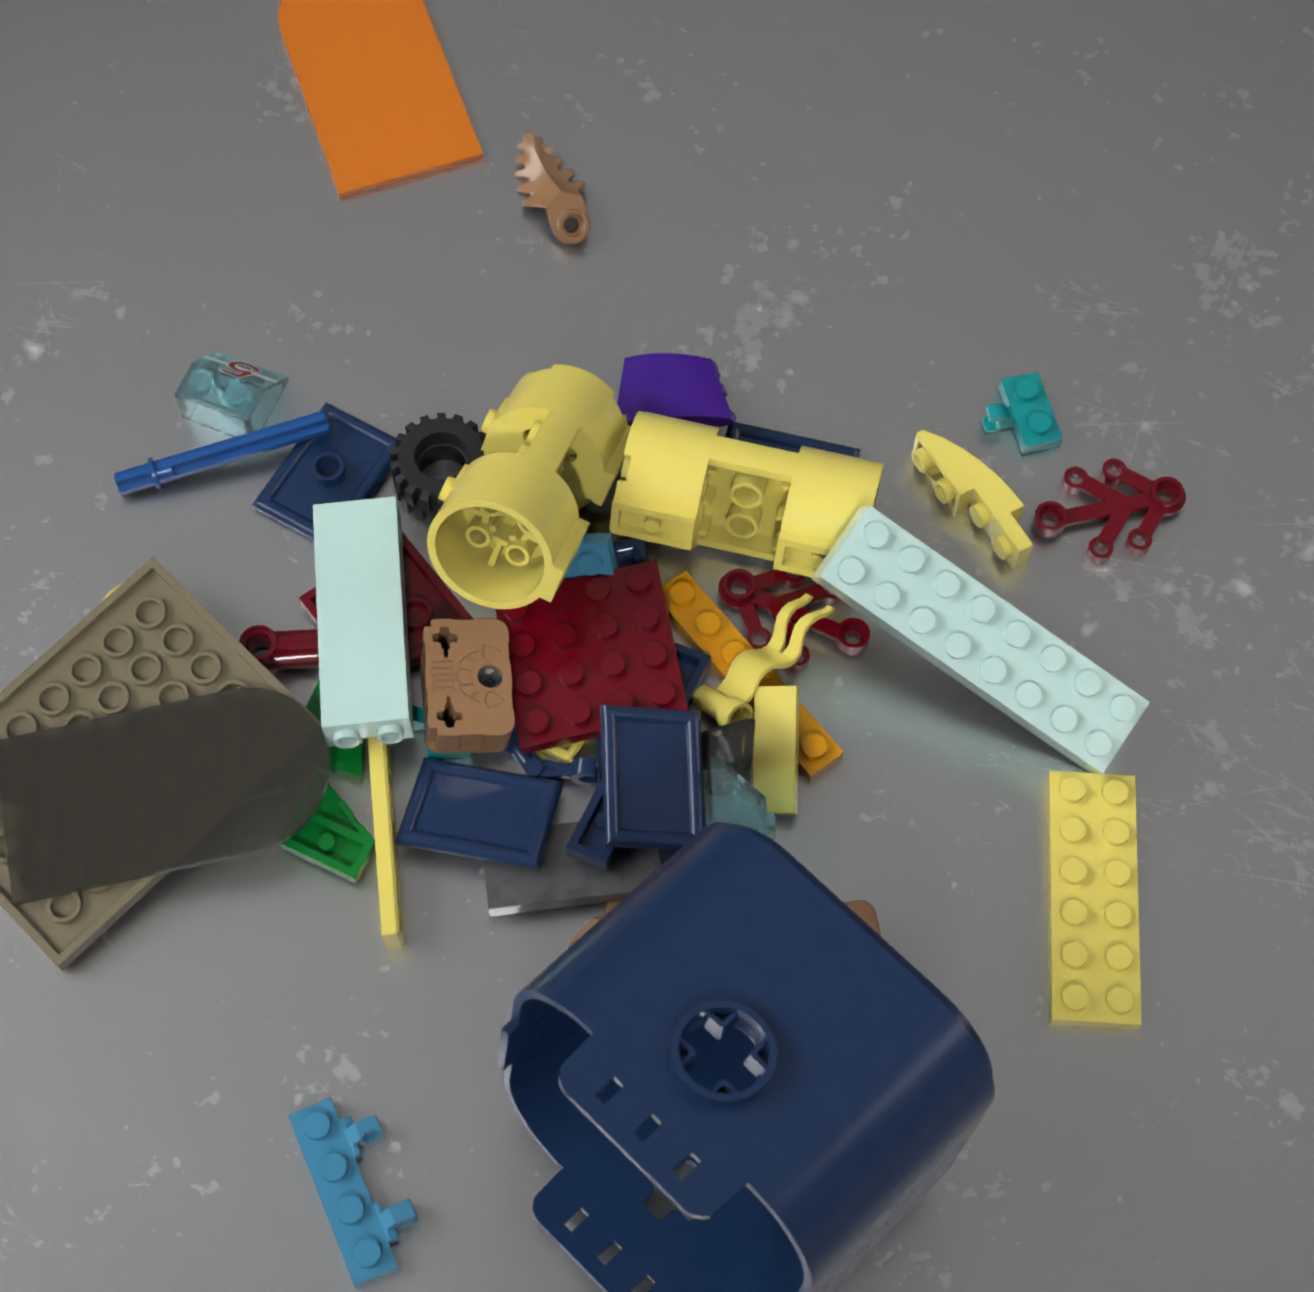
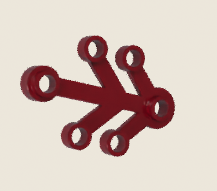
[1032,458,1186,565]
[718,569,870,672]

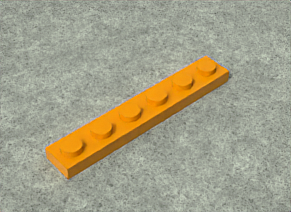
[663,570,844,782]

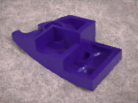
[617,353,736,428]

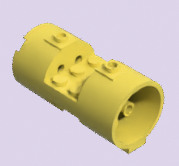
[427,364,630,609]
[609,411,884,577]

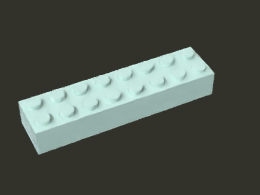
[811,505,1150,774]

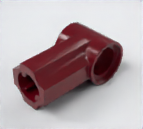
[239,625,319,674]

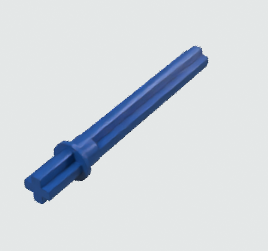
[114,411,330,496]

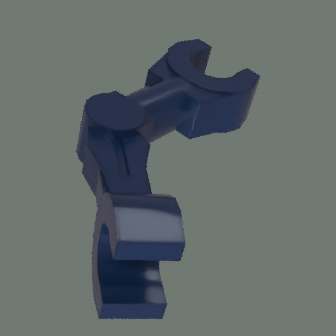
[502,723,598,786]

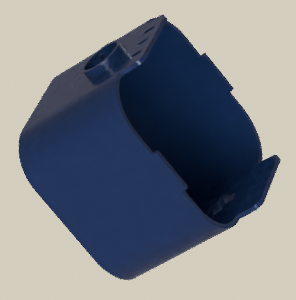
[497,822,995,1292]

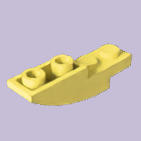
[912,430,1033,570]

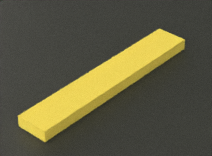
[368,737,405,948]

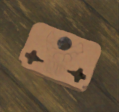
[420,618,515,753]

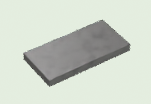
[483,822,661,917]

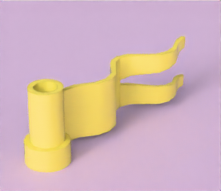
[693,593,835,735]

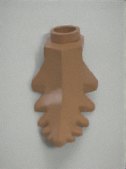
[515,130,590,244]

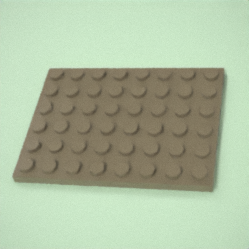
[0,557,322,971]

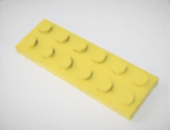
[1047,771,1142,1030]

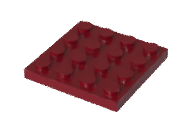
[495,560,689,754]

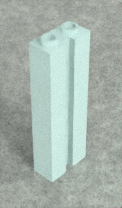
[313,496,414,749]

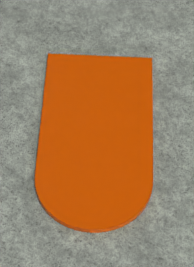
[278,0,484,198]

